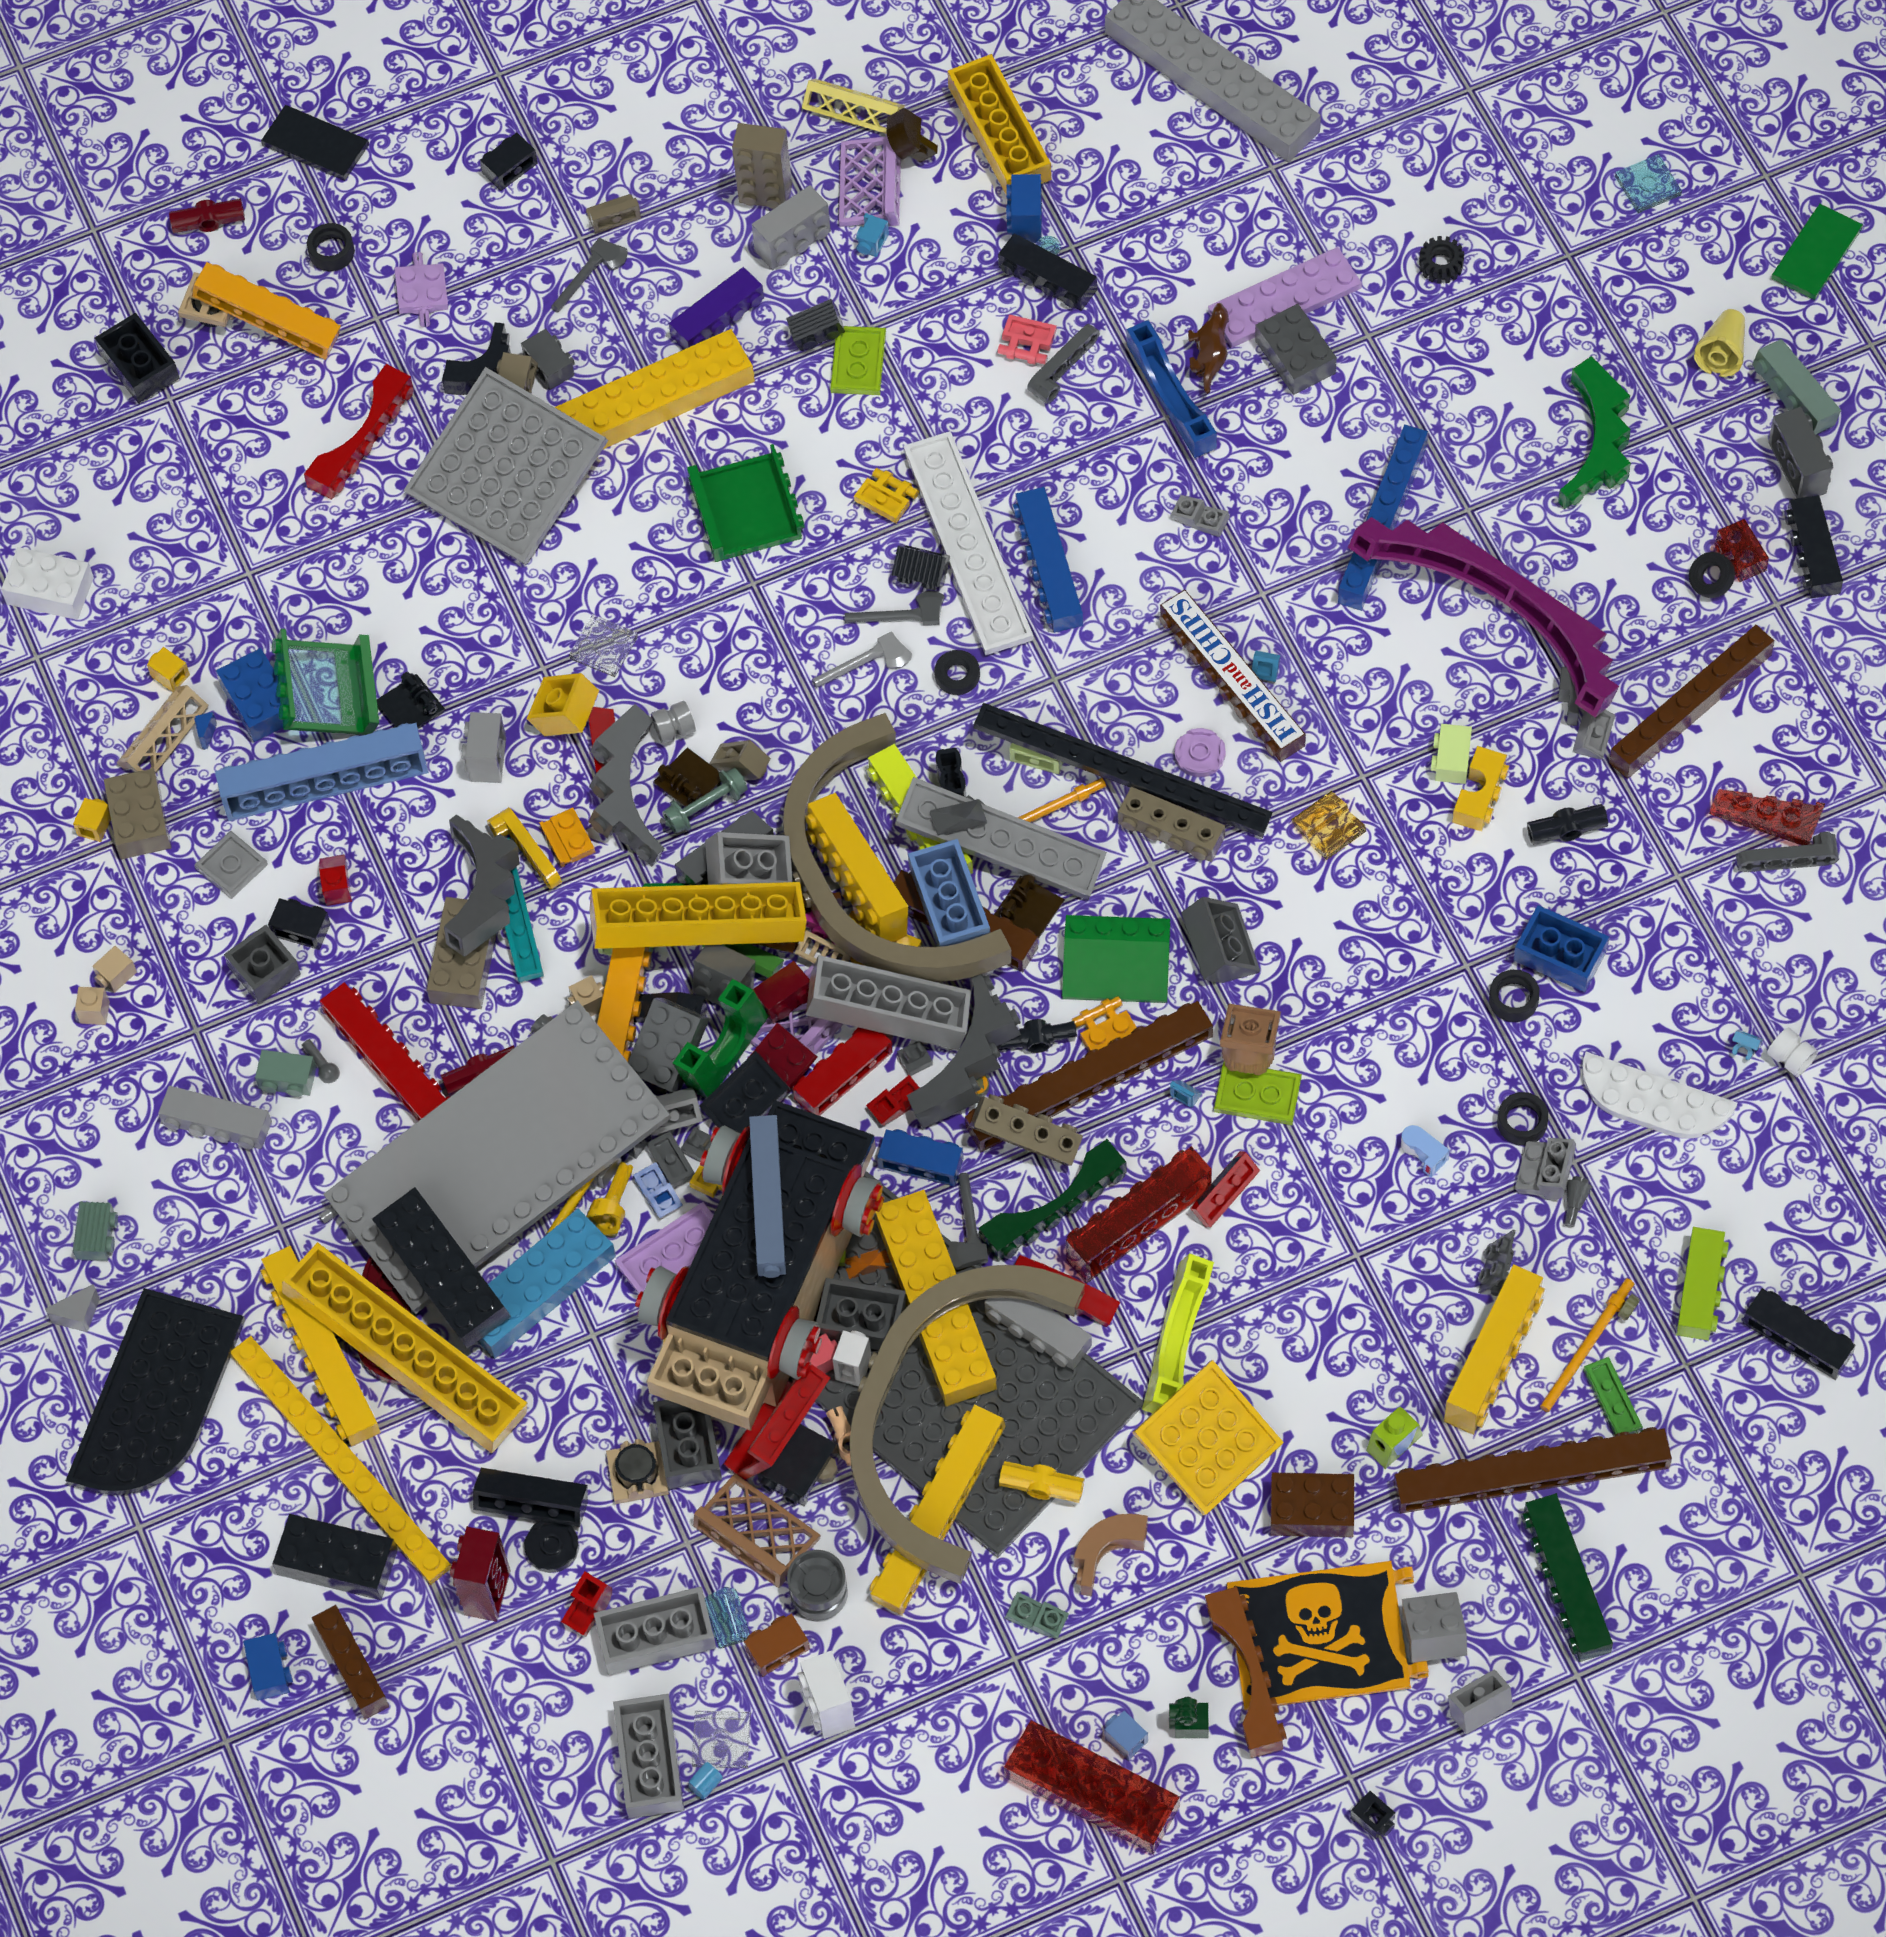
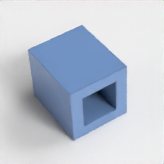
[1104,1711,1148,1761]

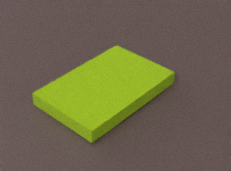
[830,326,886,395]
[1214,1061,1302,1126]

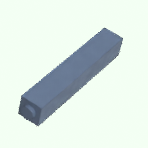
[749,1115,786,1278]

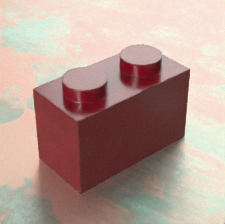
[752,961,810,1024]

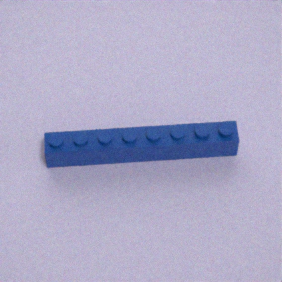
[1338,424,1428,611]

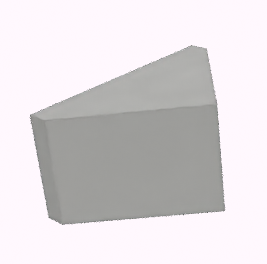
[45,1284,100,1332]

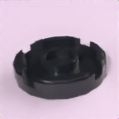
[524,1521,579,1573]

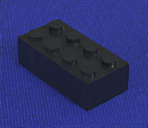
[272,1514,398,1600]

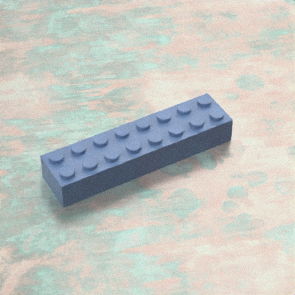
[215,723,429,821]

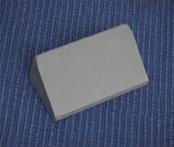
[1573,709,1615,760]

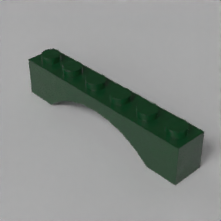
[979,1139,1127,1262]

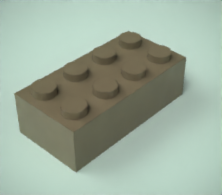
[732,123,792,209]
[427,897,497,1009]

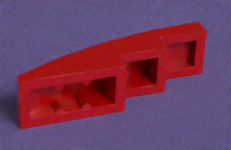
[1014,1255,1120,1327]

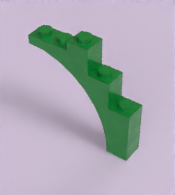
[1558,356,1631,509]

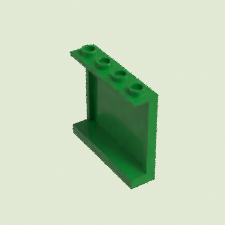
[687,444,805,562]

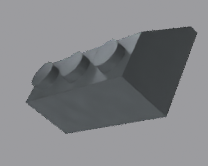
[1181,897,1260,983]

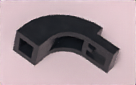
[442,322,511,395]

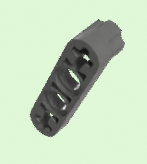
[1027,324,1100,404]
[1736,832,1839,872]

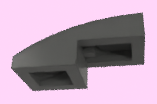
[1558,667,1579,726]

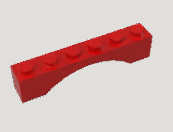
[304,364,414,500]

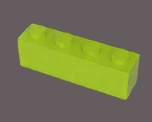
[1676,1227,1729,1341]

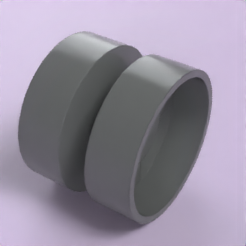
[787,1550,848,1621]

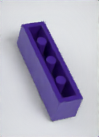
[668,267,764,349]

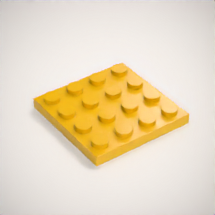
[1132,1360,1284,1515]

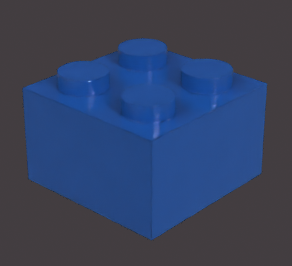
[1006,174,1042,243]

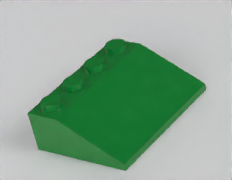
[1062,915,1170,1003]

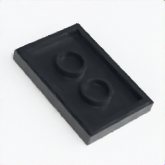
[699,1051,792,1134]

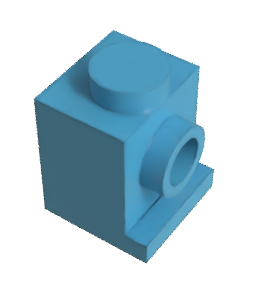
[856,213,889,257]

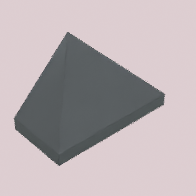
[930,799,987,836]

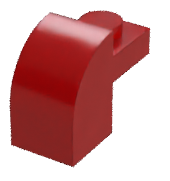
[561,1571,612,1637]

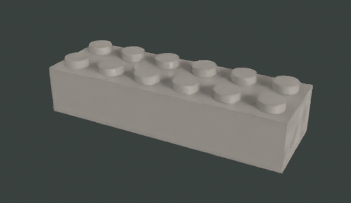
[806,955,971,1050]

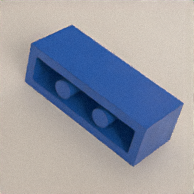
[877,1129,964,1187]

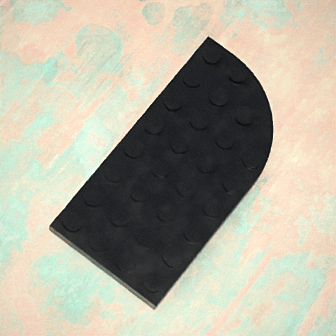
[65,1288,245,1495]

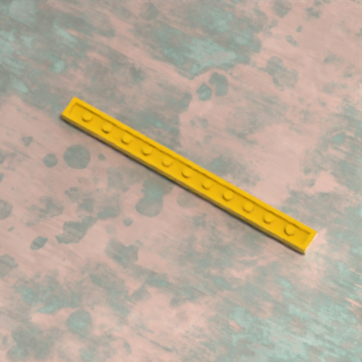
[231,1336,451,1585]

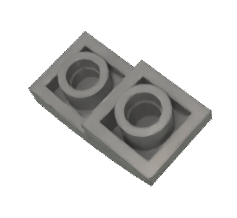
[1171,495,1230,537]

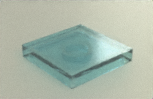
[1615,154,1682,213]

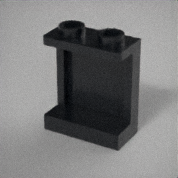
[757,1424,839,1506]

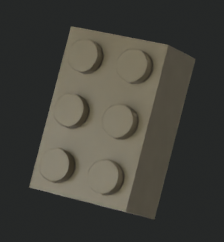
[104,768,172,860]

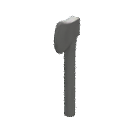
[551,237,628,312]
[845,591,945,626]
[948,1173,988,1270]

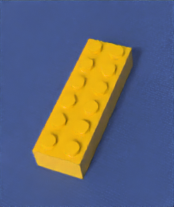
[947,54,1052,196]
[805,793,908,942]
[1444,1264,1545,1435]

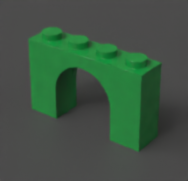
[673,978,769,1099]

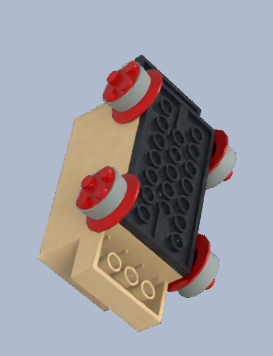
[635,1100,884,1430]

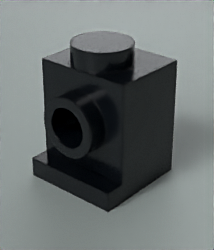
[1350,1791,1395,1839]

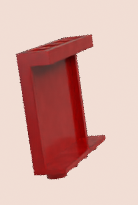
[722,1364,830,1480]

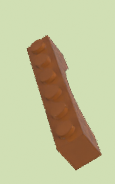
[1205,1587,1287,1758]

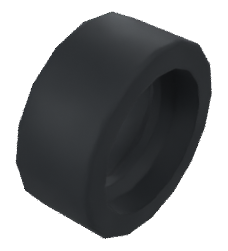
[306,223,355,272]
[1489,969,1540,1022]
[1497,1092,1548,1146]

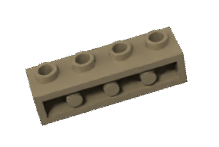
[1118,787,1225,862]
[969,1094,1083,1166]

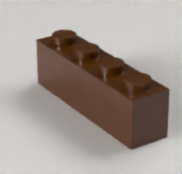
[311,1605,389,1720]

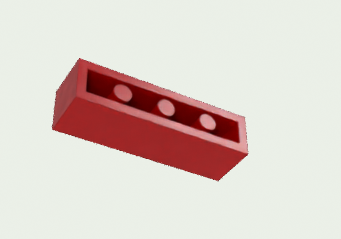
[793,1027,893,1116]

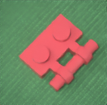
[997,314,1057,365]

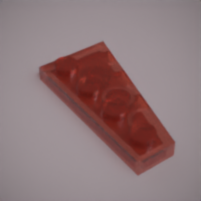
[1709,789,1825,845]

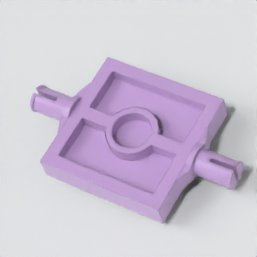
[394,252,448,327]

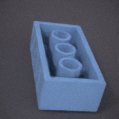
[908,839,990,947]

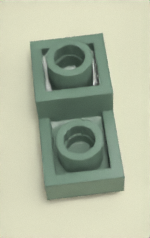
[1005,1591,1069,1639]

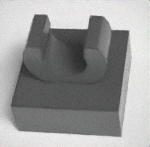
[897,1041,933,1076]
[681,1127,712,1162]

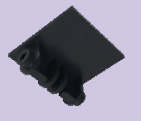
[377,672,445,728]

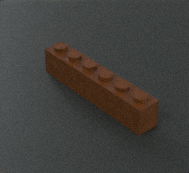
[893,870,1038,973]

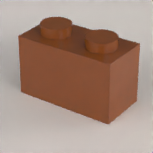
[744,1613,810,1677]

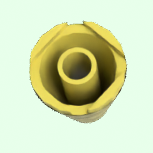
[1694,309,1745,377]

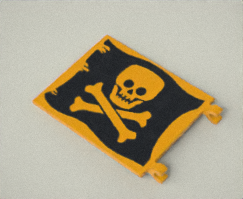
[1227,1561,1429,1710]

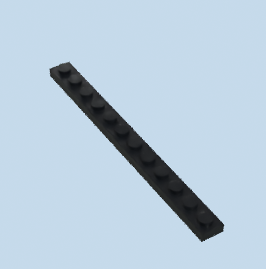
[973,703,1273,838]

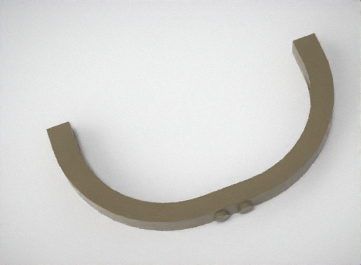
[783,713,1011,982]
[850,1265,1085,1584]

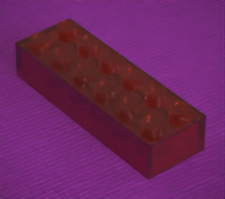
[1066,1146,1212,1284]
[1004,1720,1180,1855]

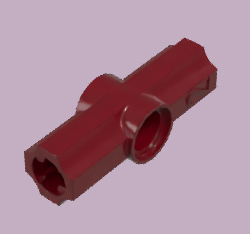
[169,198,245,233]
[441,1045,515,1097]

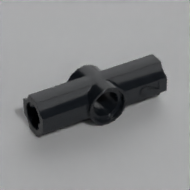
[1527,804,1609,845]

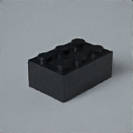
[94,313,180,404]

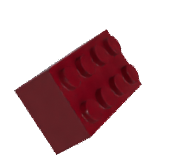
[450,1526,511,1622]

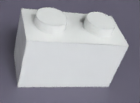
[833,1330,871,1387]

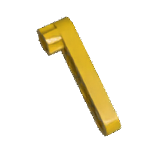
[487,807,562,890]

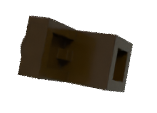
[886,108,938,163]

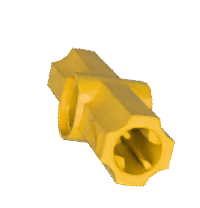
[999,1461,1085,1503]

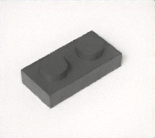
[647,1131,695,1189]

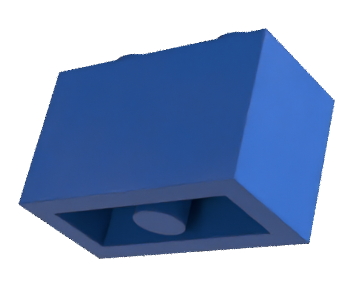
[243,1633,293,1701]

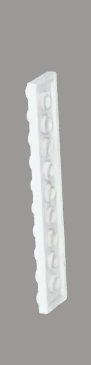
[903,431,1033,656]

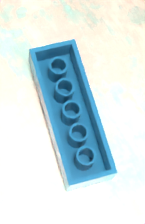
[478,1209,616,1359]

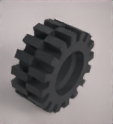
[1419,236,1464,284]

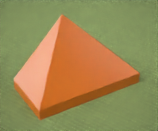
[845,1248,890,1279]

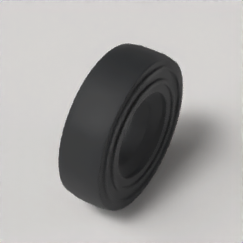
[1689,552,1735,598]
[934,650,980,695]

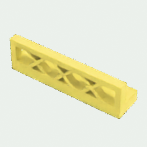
[802,78,905,134]

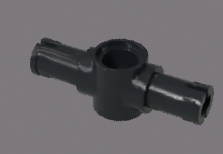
[998,1019,1077,1053]

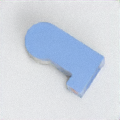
[1401,1125,1450,1178]

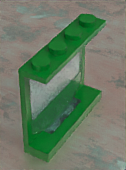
[271,629,379,735]

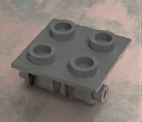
[1478,1230,1516,1296]

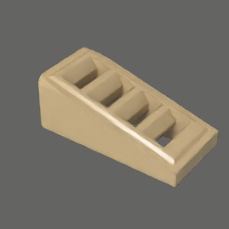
[794,930,851,964]

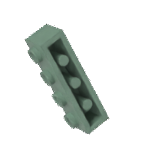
[1752,339,1841,435]

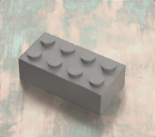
[594,1586,716,1675]
[613,1694,684,1819]

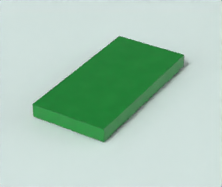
[1771,203,1863,300]

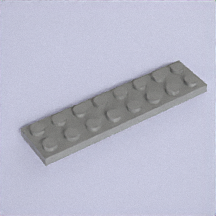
[895,777,1107,900]

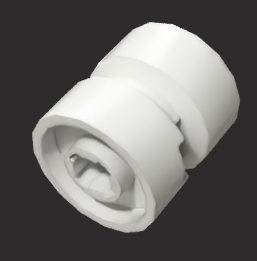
[1767,1027,1818,1077]

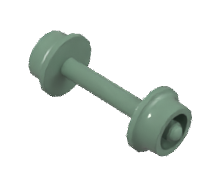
[662,768,748,834]

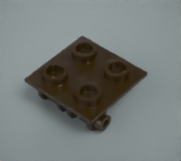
[653,747,721,807]
[994,875,1065,939]

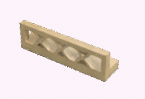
[117,685,209,772]

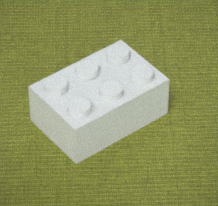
[1,547,94,620]
[797,1650,855,1739]

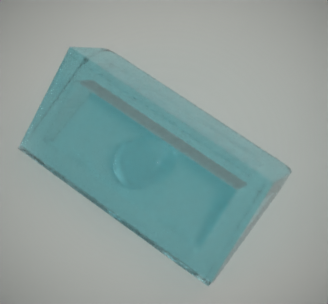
[705,1587,750,1649]

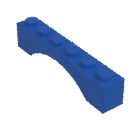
[1126,319,1217,458]

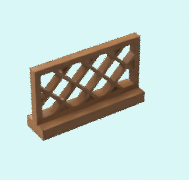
[693,1474,821,1588]

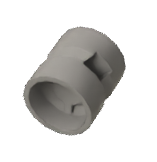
[651,701,696,744]

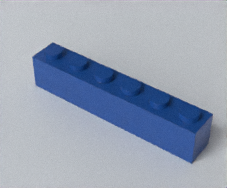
[1012,487,1083,633]

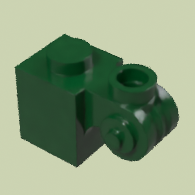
[1169,1697,1209,1738]

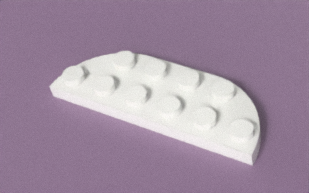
[1582,1052,1738,1138]

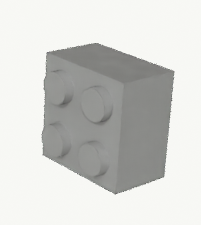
[462,712,507,783]
[1402,1592,1467,1663]

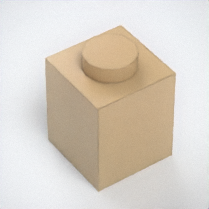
[92,946,137,993]
[75,987,110,1025]

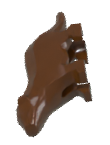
[1188,303,1229,394]

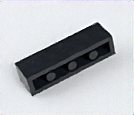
[998,233,1097,311]
[1784,495,1843,599]
[1743,1288,1856,1380]
[473,1467,588,1527]

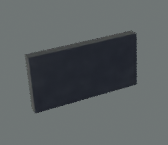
[261,105,369,181]

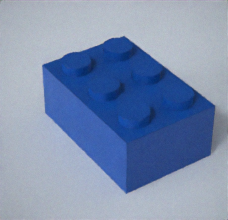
[216,648,299,742]
[1513,905,1610,992]

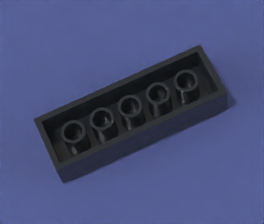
[372,1187,511,1349]

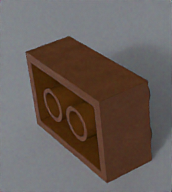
[1270,1472,1354,1538]

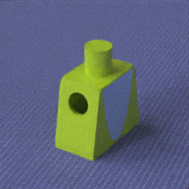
[1366,1407,1423,1469]

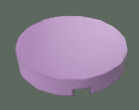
[1174,728,1226,777]

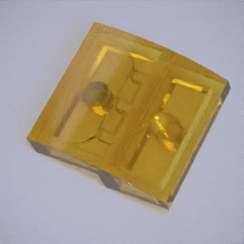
[1291,791,1366,860]

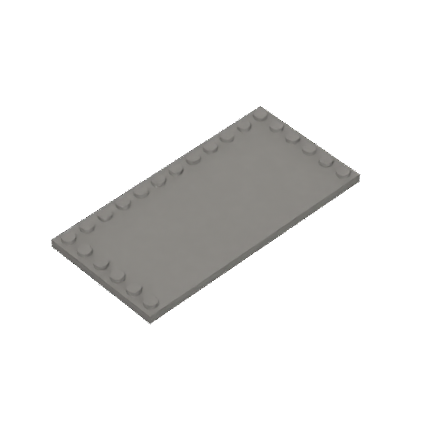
[323,1000,672,1314]

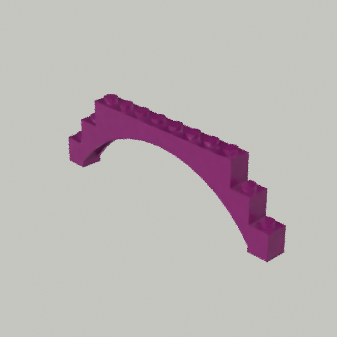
[1348,517,1619,718]

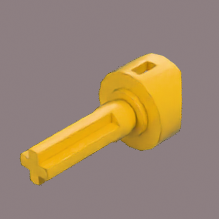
[586,1162,633,1236]

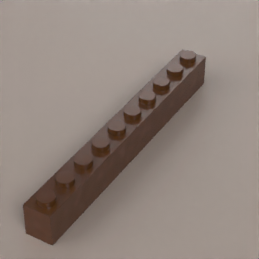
[965,1001,1213,1153]
[1394,1427,1672,1514]

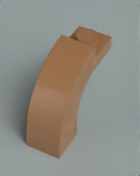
[1074,1514,1148,1596]

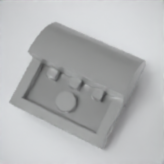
[1515,1138,1576,1200]

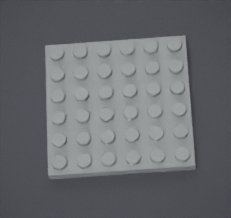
[403,367,608,565]

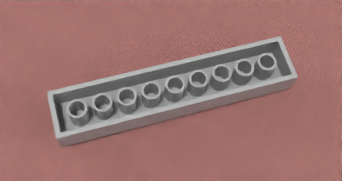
[1105,0,1321,162]

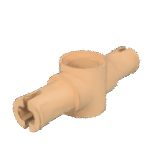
[826,1406,851,1466]

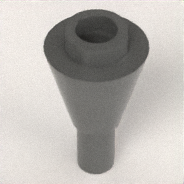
[1564,1176,1593,1227]

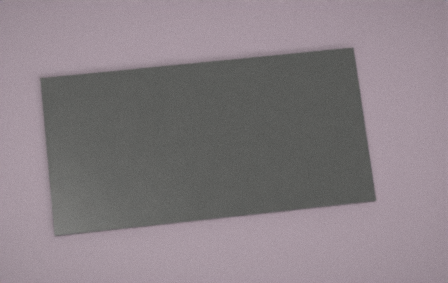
[788,1171,1144,1558]

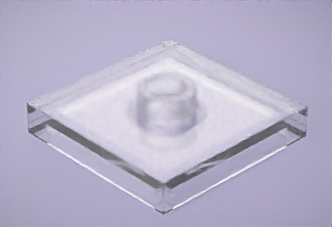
[692,1710,751,1769]

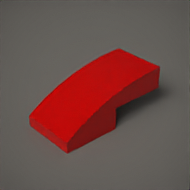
[866,1075,920,1126]

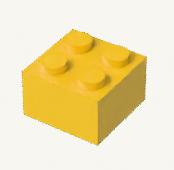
[527,673,599,736]

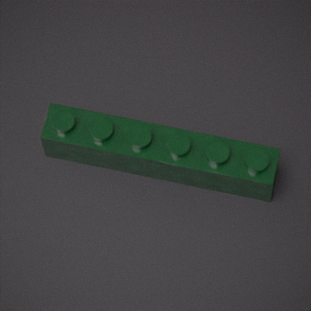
[1521,1493,1613,1662]

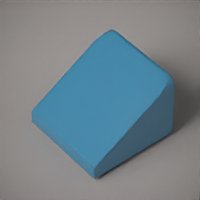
[1170,1080,1202,1108]

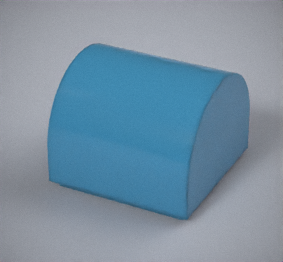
[689,1762,723,1800]

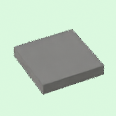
[194,831,268,899]

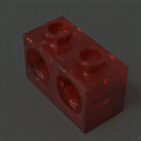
[1714,519,1769,582]

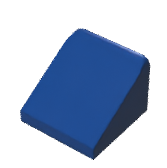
[194,712,217,750]

